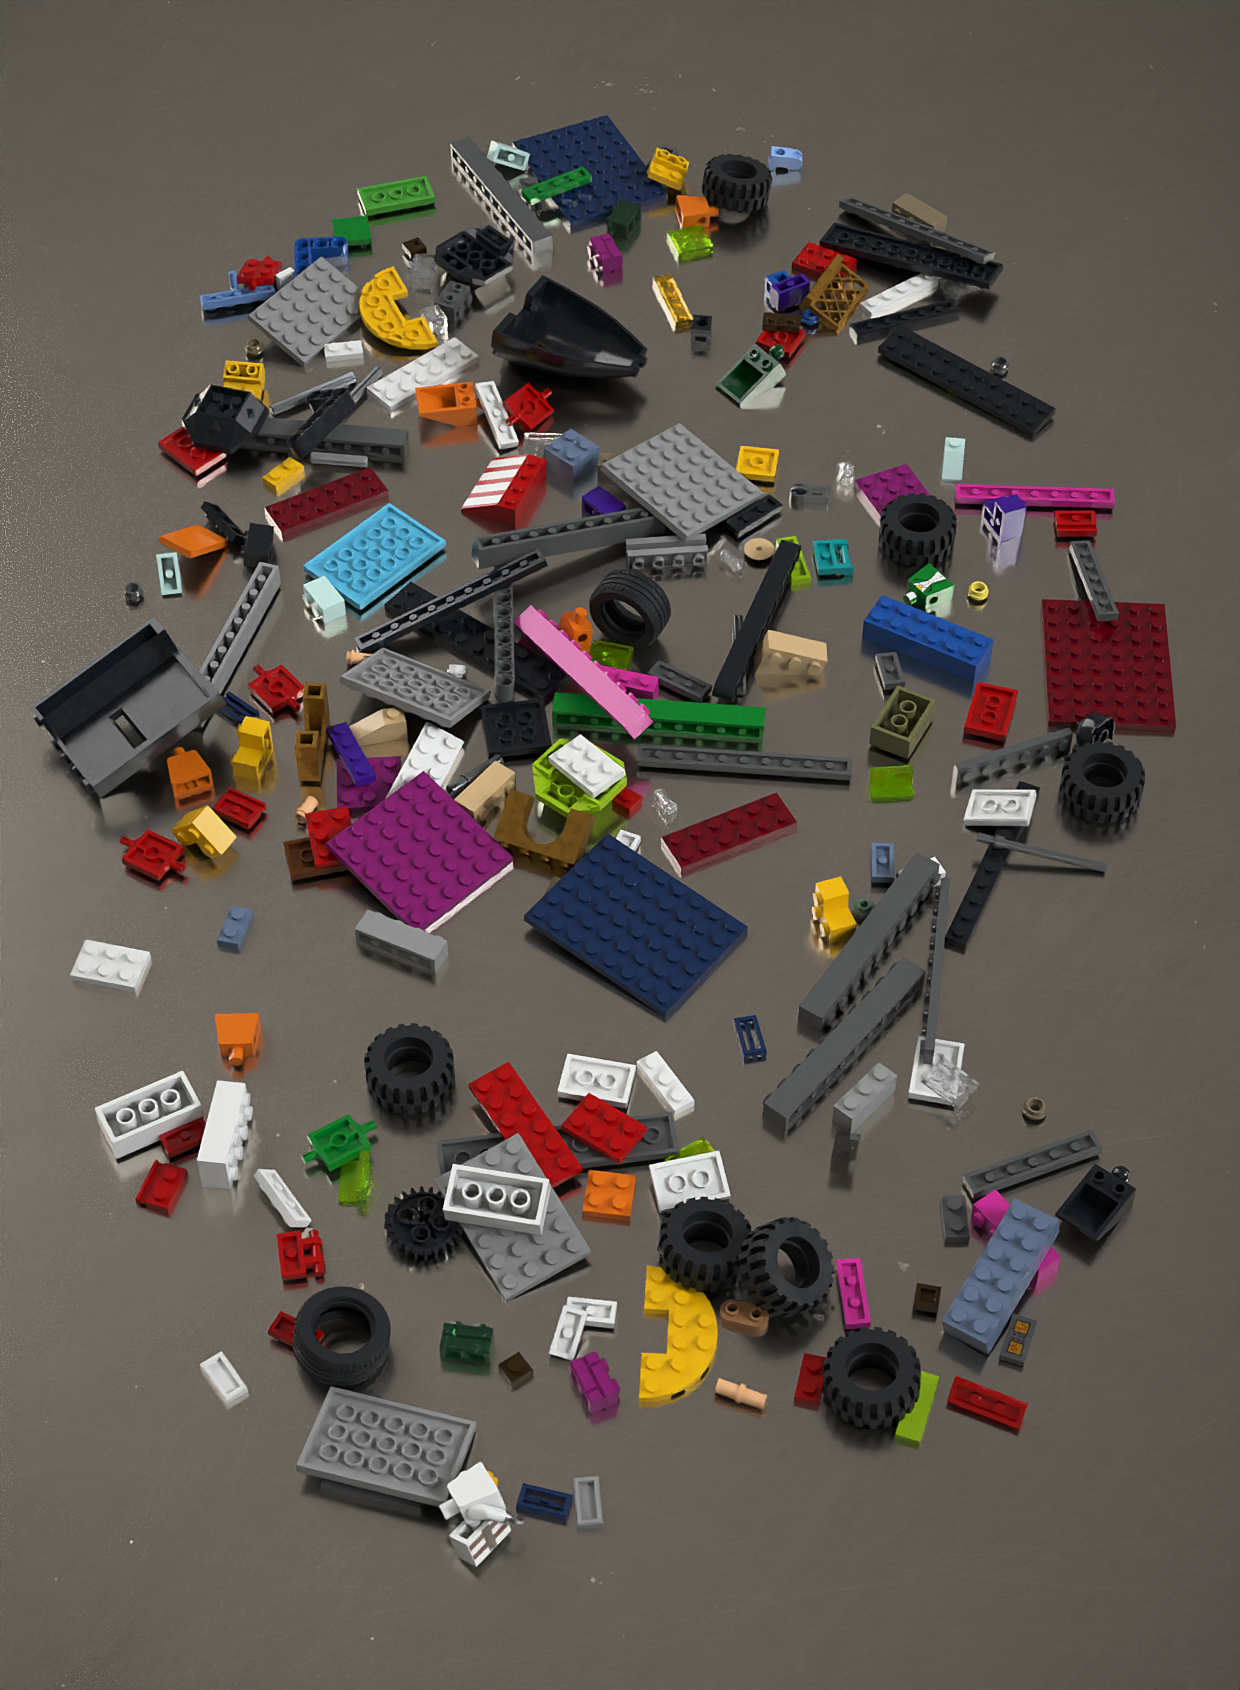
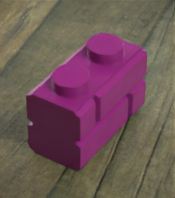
[587,233,623,274]
[569,1351,620,1414]

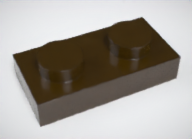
[762,312,801,333]

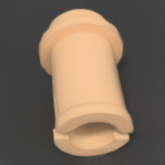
[346,650,372,666]
[294,796,318,823]

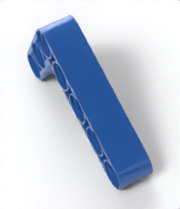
[294,236,349,277]

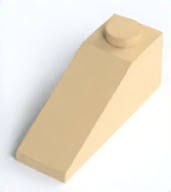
[349,707,407,746]

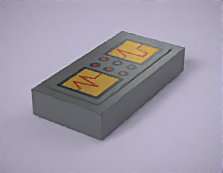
[999,1313,1037,1367]

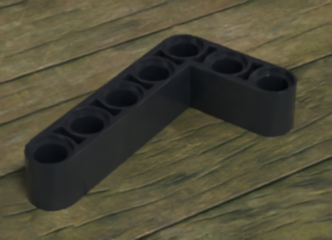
[287,388,356,459]

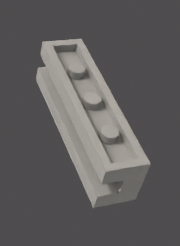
[626,534,708,570]

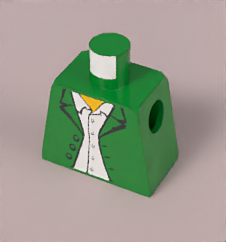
[903,563,955,610]

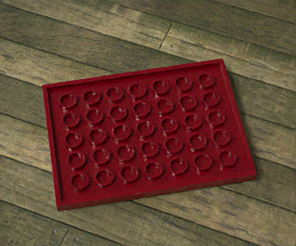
[1041,599,1176,732]

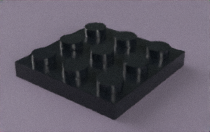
[480,698,552,758]

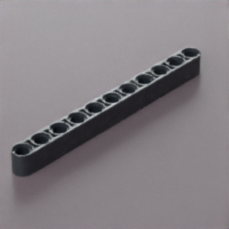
[712,540,801,702]

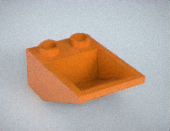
[415,382,483,427]

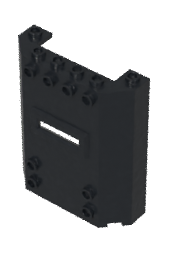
[30,616,227,798]

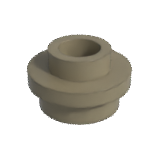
[245,338,264,355]
[1023,1097,1047,1120]

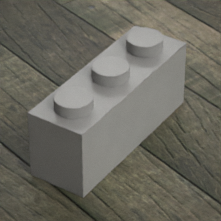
[832,1063,897,1135]

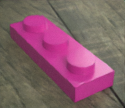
[835,1258,871,1330]

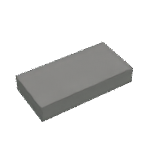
[573,1476,603,1530]

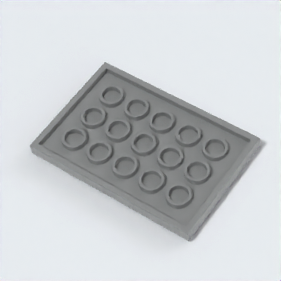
[247,256,362,367]
[340,648,491,728]
[434,1133,591,1302]
[296,1386,476,1507]

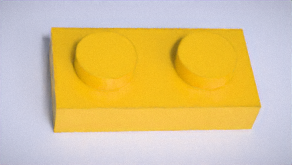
[262,457,304,492]

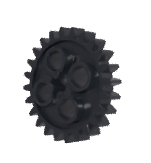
[384,1186,463,1261]

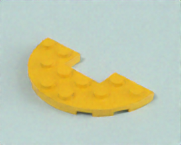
[359,266,438,350]
[639,1265,718,1403]

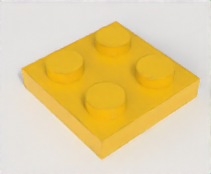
[736,446,779,482]

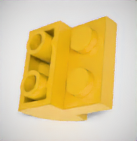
[647,148,689,191]
[223,360,265,401]

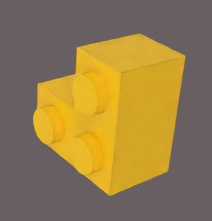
[230,716,274,781]
[171,805,236,858]
[812,876,857,944]

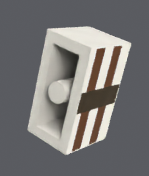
[449,1519,511,1567]

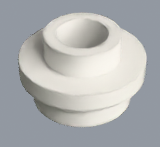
[447,664,468,678]

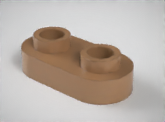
[720,1299,769,1332]

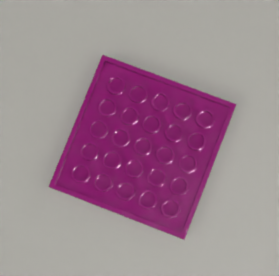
[326,771,513,931]

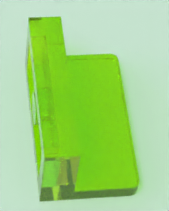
[868,765,914,801]
[338,1151,371,1205]

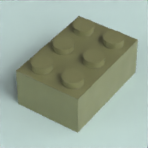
[869,685,936,759]

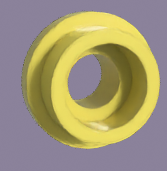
[968,581,988,600]

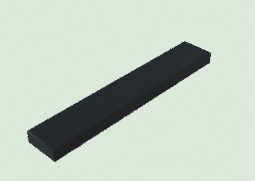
[849,299,960,340]

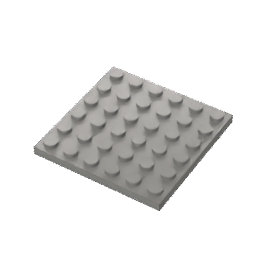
[600,423,764,542]

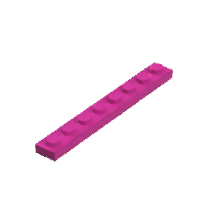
[955,484,1115,508]

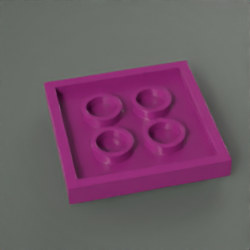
[854,463,930,521]
[336,756,401,814]

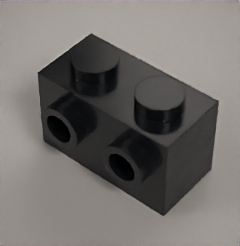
[240,523,274,568]

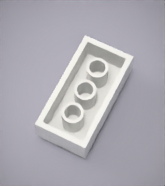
[95,1071,204,1159]
[197,1080,253,1189]
[443,1164,551,1235]

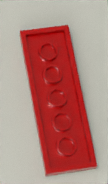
[468,1062,583,1188]

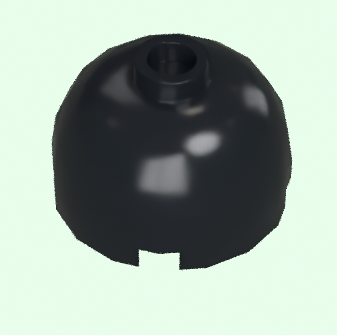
[1075,713,1116,748]

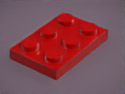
[792,242,857,284]
[158,427,226,476]
[963,682,1019,741]
[305,806,352,869]
[561,1093,647,1165]

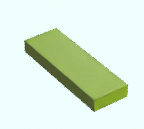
[776,536,811,586]
[895,1371,940,1446]

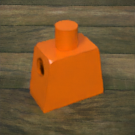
[675,195,719,231]
[557,607,593,654]
[167,747,213,798]
[215,1013,261,1066]

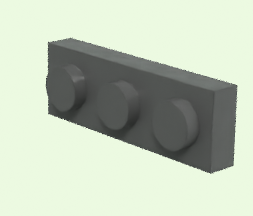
[648,660,712,703]

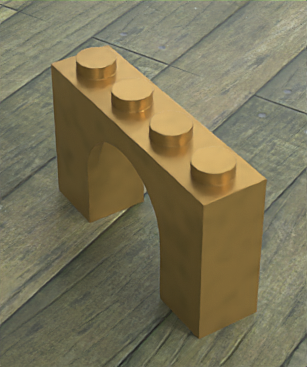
[294,682,330,781]
[493,789,596,869]

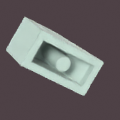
[487,141,530,171]
[942,437,965,483]
[156,552,182,595]

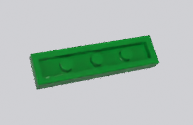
[521,167,592,205]

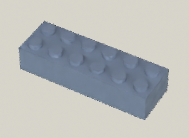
[942,1198,1060,1354]

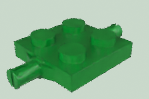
[301,1114,377,1171]

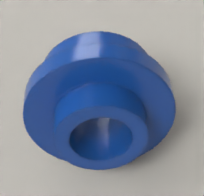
[801,308,819,325]

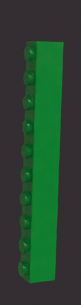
[552,692,765,740]

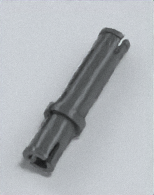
[446,754,504,798]

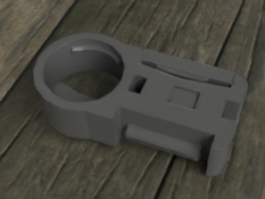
[789,483,830,504]

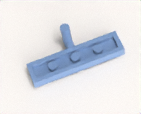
[200,270,276,311]

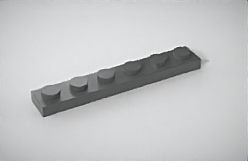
[1069,540,1119,621]
[952,728,1073,784]
[962,1130,1102,1199]

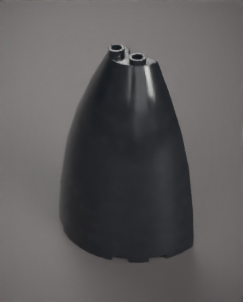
[491,275,648,379]

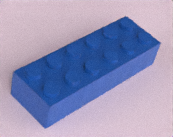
[862,595,994,683]

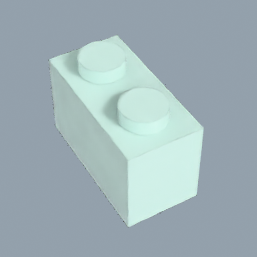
[302,575,346,624]

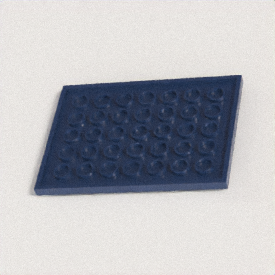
[512,115,667,229]
[524,833,748,1018]

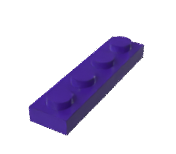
[326,722,376,787]

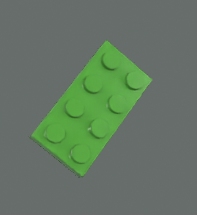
[357,176,436,216]

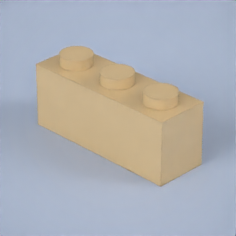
[454,761,516,823]

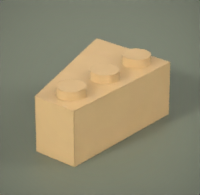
[754,630,828,675]

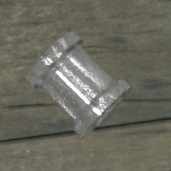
[837,461,854,487]

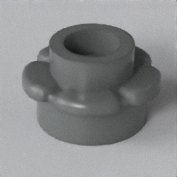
[991,356,1009,373]
[123,582,143,601]

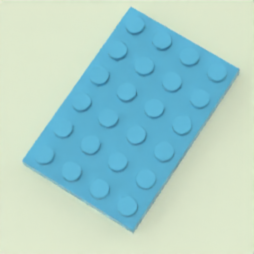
[303,503,446,610]

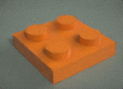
[582,1170,637,1221]

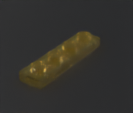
[653,273,693,328]

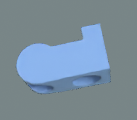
[769,146,802,171]

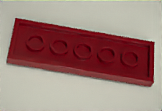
[264,467,389,537]
[661,792,797,873]

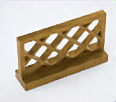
[799,254,869,331]

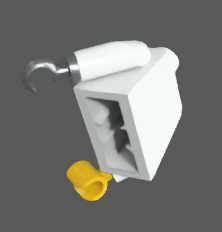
[439,1462,524,1526]

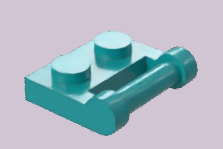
[812,539,854,576]

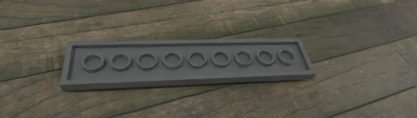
[437,1112,679,1175]

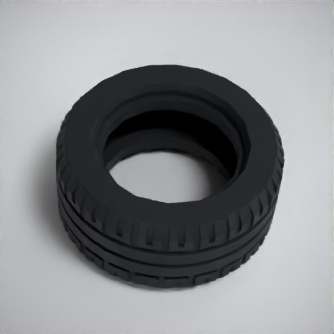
[589,569,671,648]
[293,1286,391,1387]

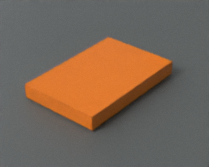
[159,524,228,559]

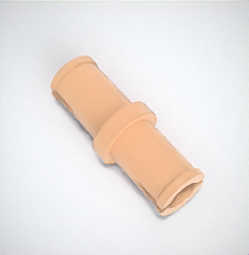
[714,1378,767,1410]

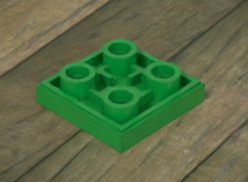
[331,216,372,246]

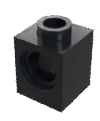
[691,314,712,345]

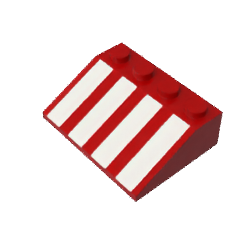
[461,454,547,527]

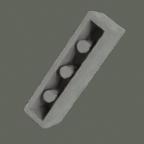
[355,910,448,974]

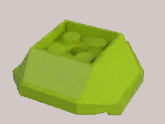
[532,739,627,818]

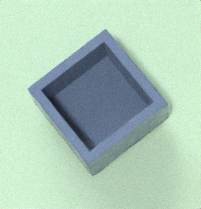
[544,429,599,483]

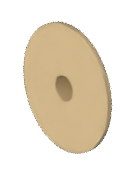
[744,538,774,560]

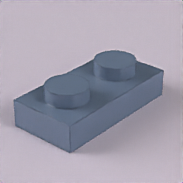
[871,842,894,883]
[217,905,253,949]

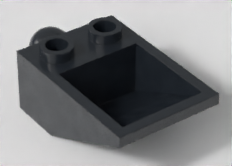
[1055,1164,1136,1242]

